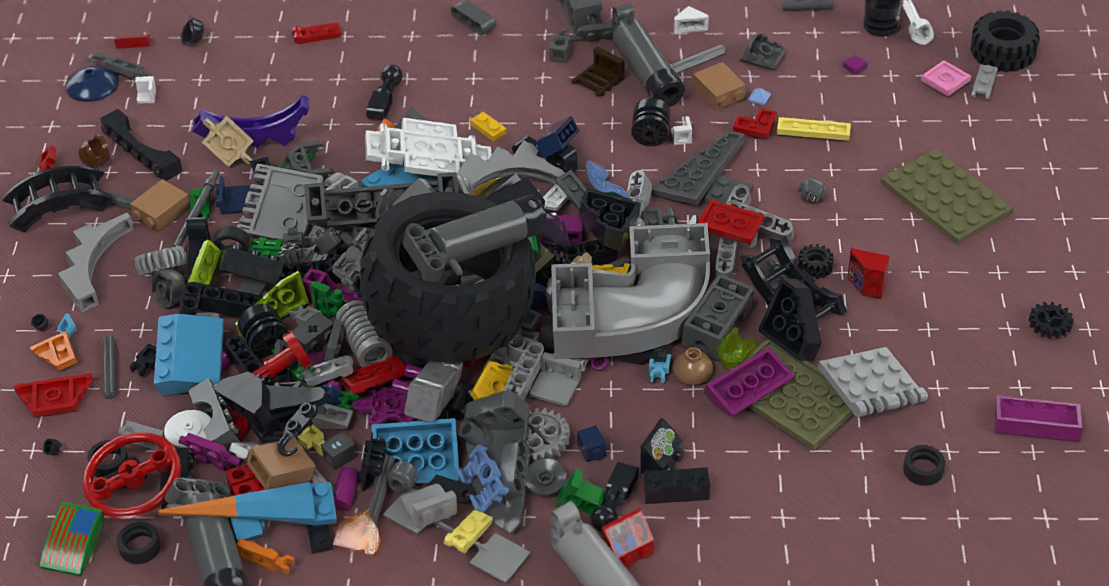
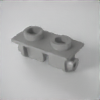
[118,420,164,450]

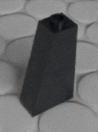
[486,177,545,207]

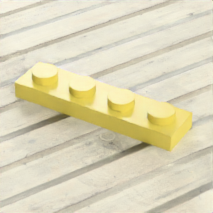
[777,117,851,141]

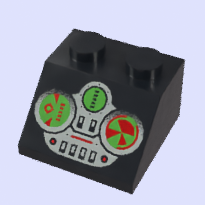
[640,418,684,474]

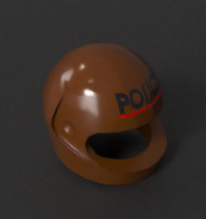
[78,134,110,167]

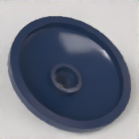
[66,66,118,102]

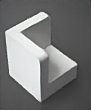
[135,76,156,104]
[671,116,692,145]

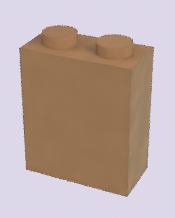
[693,62,746,110]
[130,179,190,232]
[246,438,316,490]

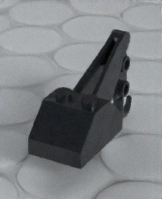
[214,372,329,457]

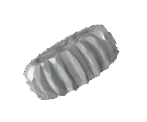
[134,246,187,275]

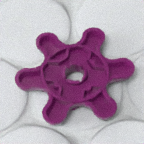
[353,381,415,427]

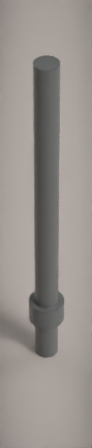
[172,170,220,247]

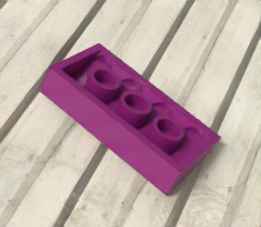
[704,347,795,417]

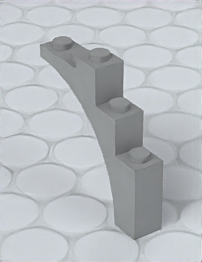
[457,140,565,193]
[58,213,134,313]

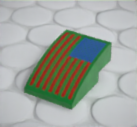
[40,502,105,577]

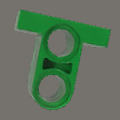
[555,469,606,514]

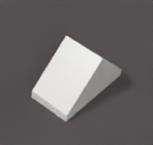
[674,6,708,33]

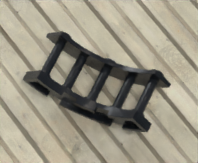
[1,166,113,233]
[740,234,847,320]

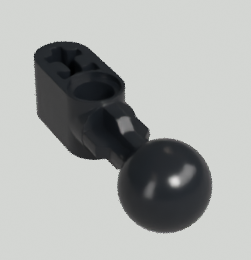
[366,64,403,120]
[591,462,639,532]

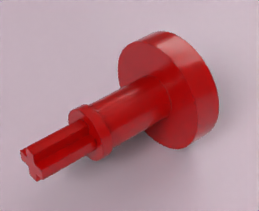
[251,331,313,379]

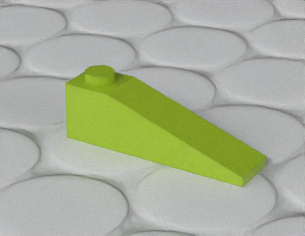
[235,271,309,339]

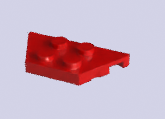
[13,373,93,417]

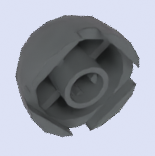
[150,268,187,308]

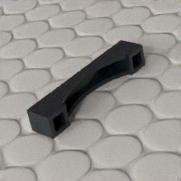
[100,108,183,181]

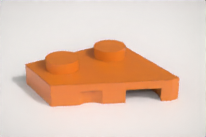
[30,331,78,371]

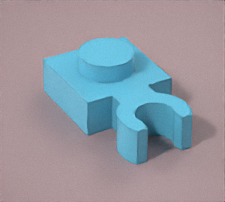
[649,354,671,383]

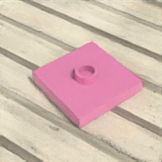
[921,60,971,96]

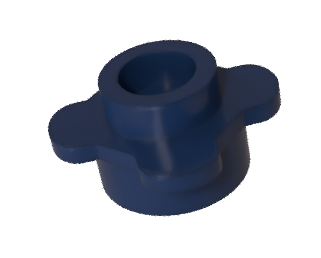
[321,385,341,406]

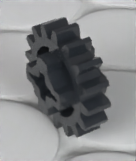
[1028,302,1074,339]

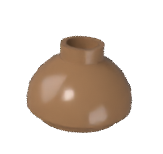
[673,347,713,385]

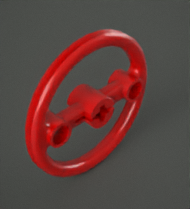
[82,432,181,519]

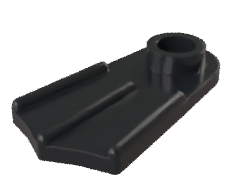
[427,474,476,504]

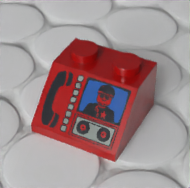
[847,248,890,299]
[602,508,654,568]

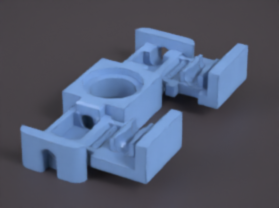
[456,444,509,512]

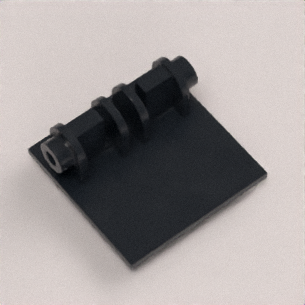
[359,432,387,491]

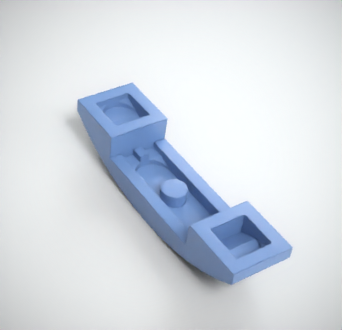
[586,160,629,199]

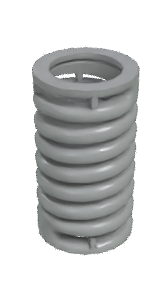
[336,300,392,367]

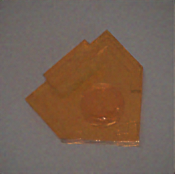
[333,508,382,556]

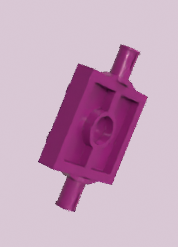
[178,432,243,470]

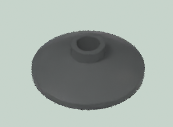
[526,459,567,496]

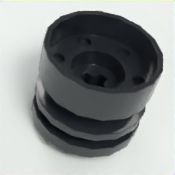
[864,0,901,35]
[631,98,670,147]
[238,303,289,357]

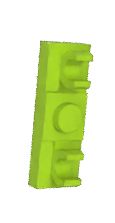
[188,240,221,285]

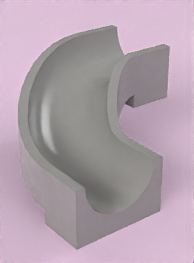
[551,223,710,359]

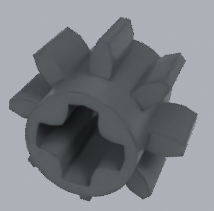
[283,227,304,246]
[278,243,303,265]

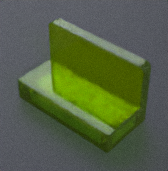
[717,327,757,369]

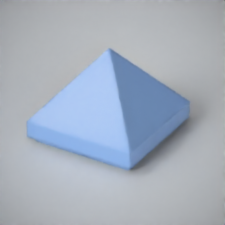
[748,88,771,106]

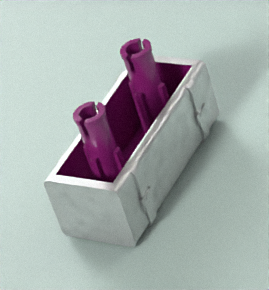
[391,361,463,423]

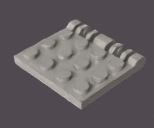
[237,164,323,240]
[818,347,928,417]

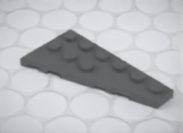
[651,131,746,205]

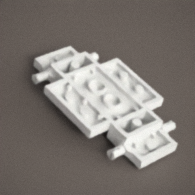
[365,118,492,176]

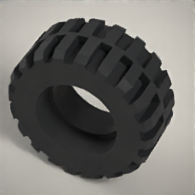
[970,10,1040,72]

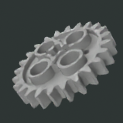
[526,408,571,465]

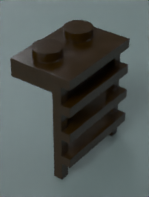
[571,46,625,97]

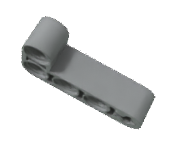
[726,184,795,242]
[715,232,758,279]
[503,335,544,400]

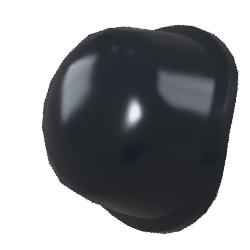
[181,15,204,45]

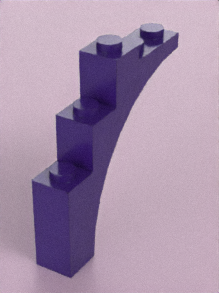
[192,95,310,148]

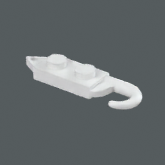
[543,184,569,218]

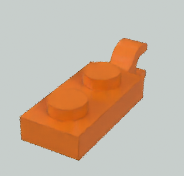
[236,538,296,574]

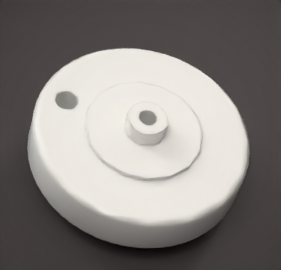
[164,410,211,453]

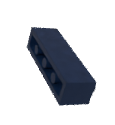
[536,115,580,158]

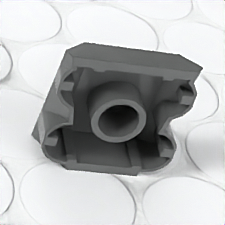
[740,33,786,69]

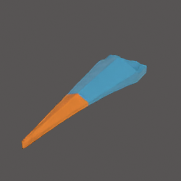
[158,482,337,525]

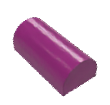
[333,466,360,511]

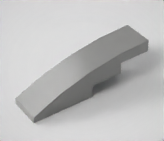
[312,404,353,429]

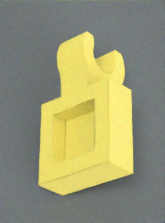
[295,425,325,457]

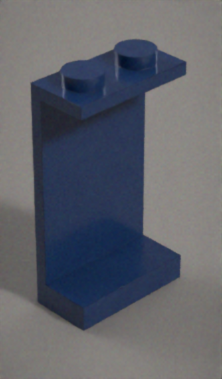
[215,176,255,215]

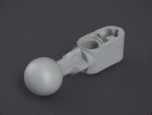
[625,170,652,239]

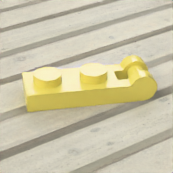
[444,509,493,553]

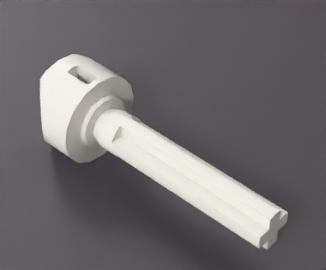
[903,0,934,45]

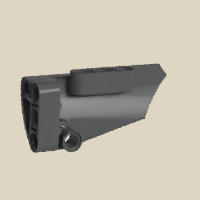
[458,391,530,534]

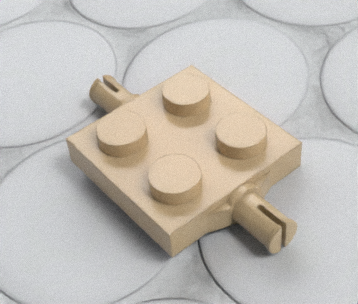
[202,116,253,167]

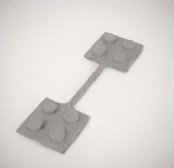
[383,488,531,584]

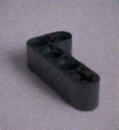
[512,136,578,173]
[186,217,211,281]
[541,234,618,270]
[279,244,349,284]
[179,282,260,318]
[225,335,291,386]

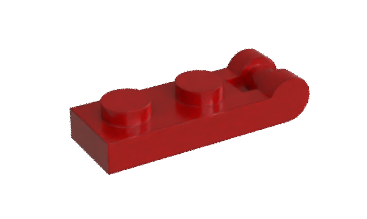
[292,22,341,44]

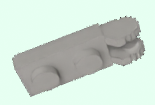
[299,355,353,386]

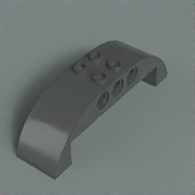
[304,172,459,230]

